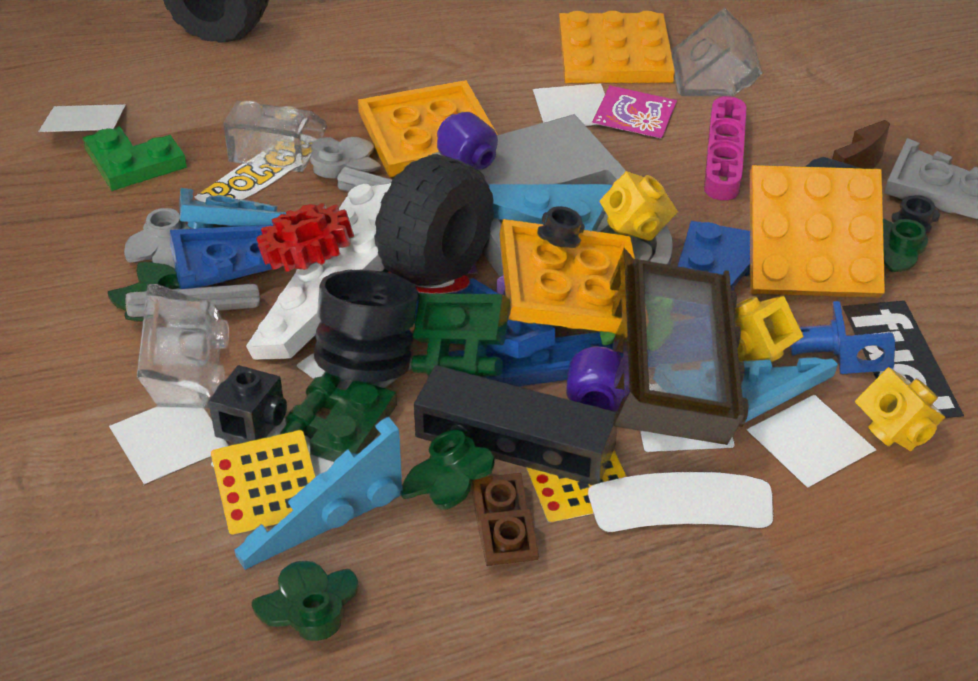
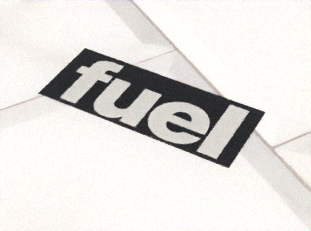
[842,300,964,418]

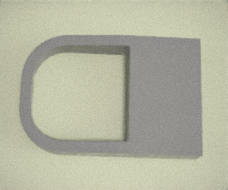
[432,114,673,277]

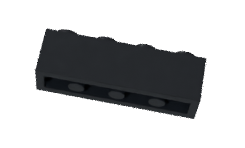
[414,365,617,485]

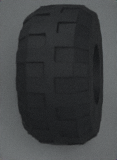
[163,0,269,43]
[374,154,494,286]

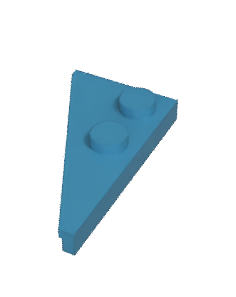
[488,184,612,231]
[179,188,286,229]
[653,357,838,422]
[234,417,402,570]

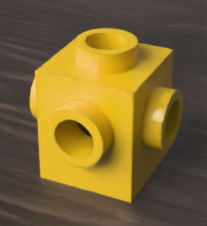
[599,171,678,241]
[734,296,804,362]
[855,367,945,451]

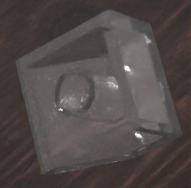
[671,8,763,96]
[223,101,327,172]
[137,284,229,408]

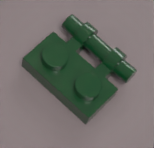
[411,293,510,378]
[280,371,397,462]

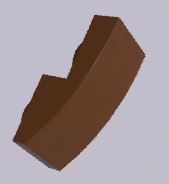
[832,120,890,169]
[471,473,539,566]

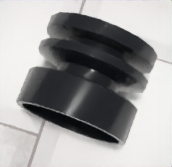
[314,269,418,382]

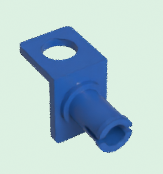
[790,301,895,374]

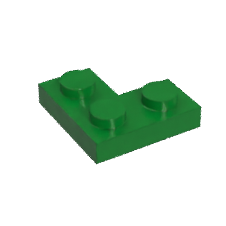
[83,126,187,191]

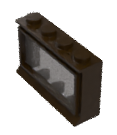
[610,248,749,445]

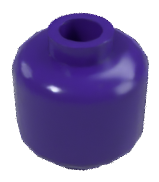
[437,112,498,170]
[566,346,625,412]

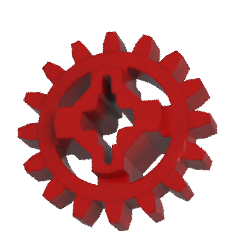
[256,203,354,272]

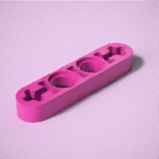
[704,96,746,200]

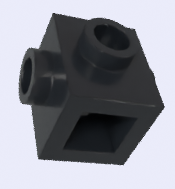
[208,365,287,444]

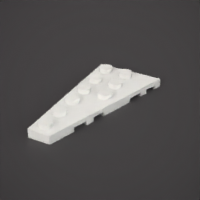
[246,183,391,360]

